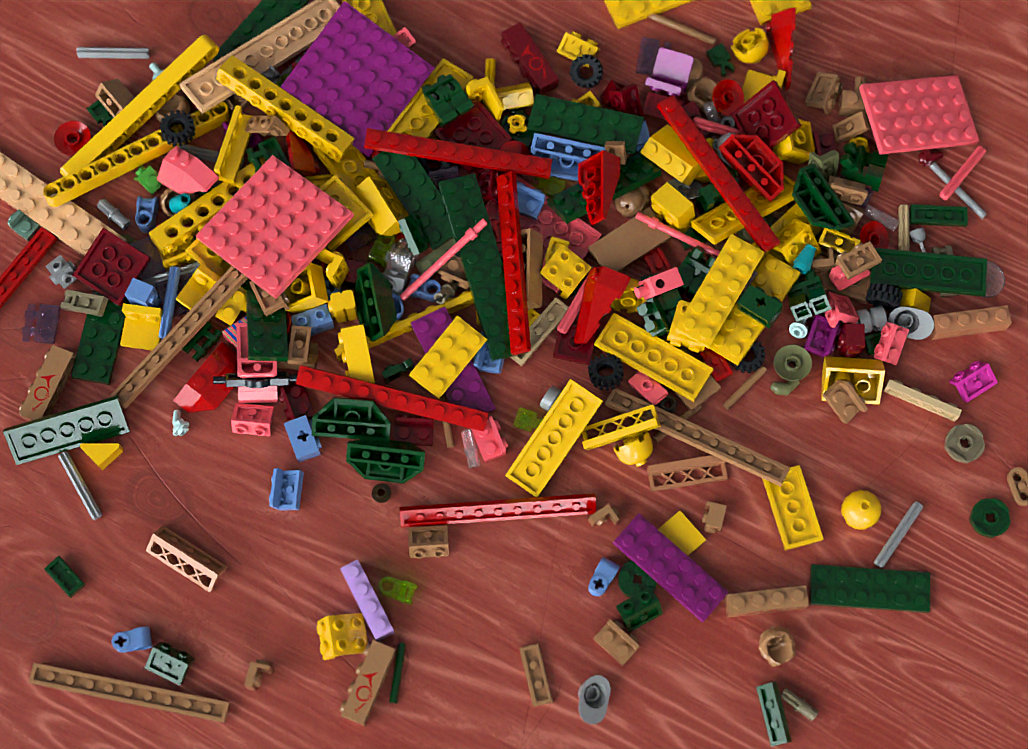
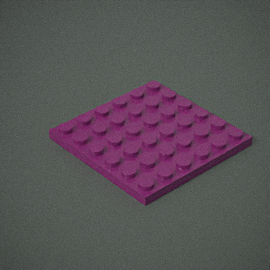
[280,1,434,157]

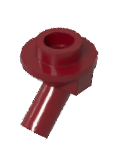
[918,149,943,167]

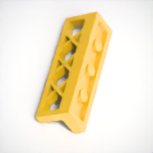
[214,105,252,184]
[582,404,661,450]

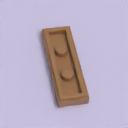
[519,643,553,707]

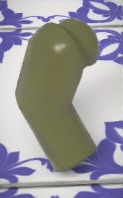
[770,381,800,396]

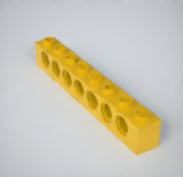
[216,55,355,162]
[149,158,266,256]

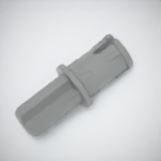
[97,199,131,230]

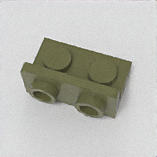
[808,150,839,181]

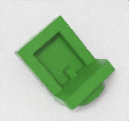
[133,165,163,194]

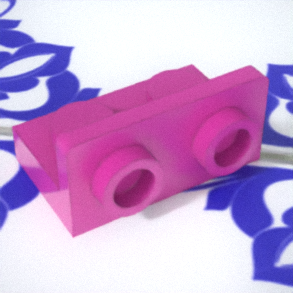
[949,361,998,402]

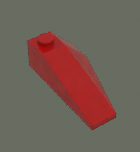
[766,7,796,90]
[286,130,320,177]
[578,150,620,225]
[574,266,631,344]

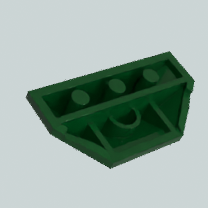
[792,163,855,231]
[354,262,397,341]
[311,397,391,442]
[346,440,425,484]

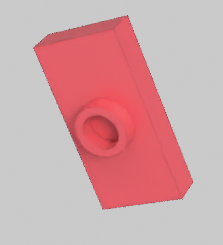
[628,371,668,406]

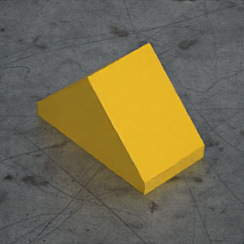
[900,288,931,313]
[80,443,123,471]

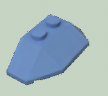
[530,133,605,182]

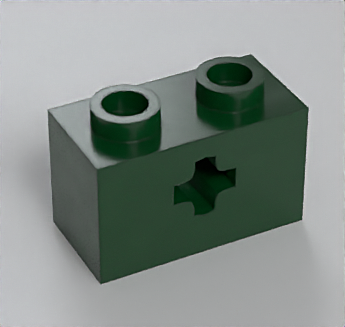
[737,284,783,329]

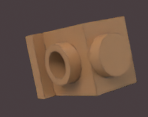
[702,501,726,533]

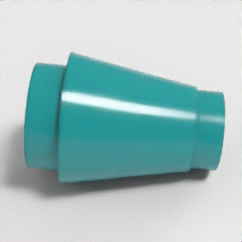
[169,193,190,214]
[793,244,817,274]

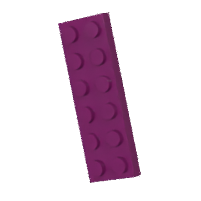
[410,306,496,413]
[613,513,728,622]

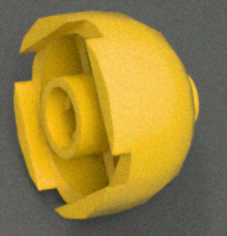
[731,28,769,63]
[611,278,647,313]
[613,431,653,467]
[841,490,882,530]

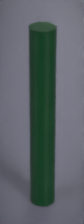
[389,643,406,704]

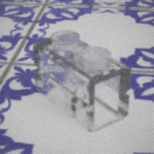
[385,238,419,275]

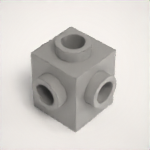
[45,255,77,289]
[381,267,409,295]

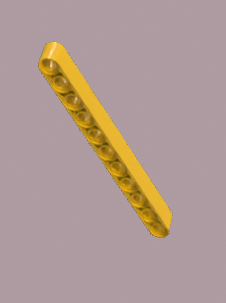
[60,35,220,177]
[43,101,230,207]

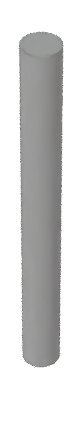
[929,162,987,219]

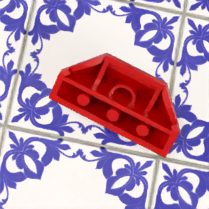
[718,134,784,202]
[173,342,238,413]

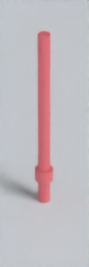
[635,211,721,257]
[399,218,488,301]

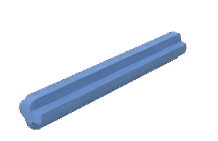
[159,266,181,339]

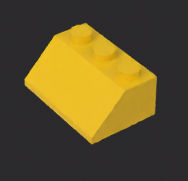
[640,124,702,186]
[353,176,409,236]
[821,356,885,405]

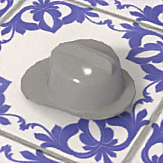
[888,307,934,340]
[578,675,611,724]

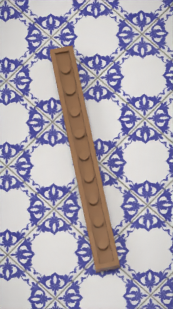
[111,266,248,409]
[605,388,790,486]
[28,663,230,723]

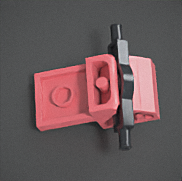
[213,323,298,403]

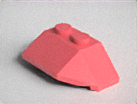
[157,146,219,194]

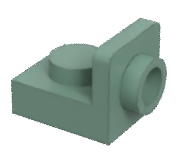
[7,209,41,242]

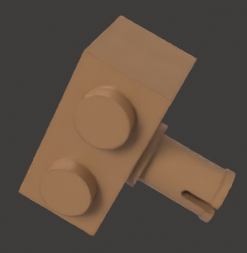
[838,76,868,118]

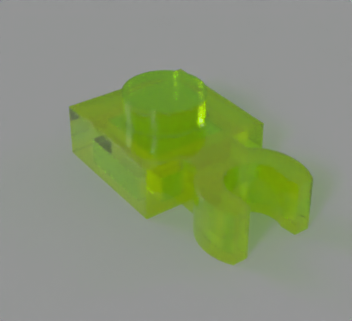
[532,176,566,197]
[513,407,544,432]

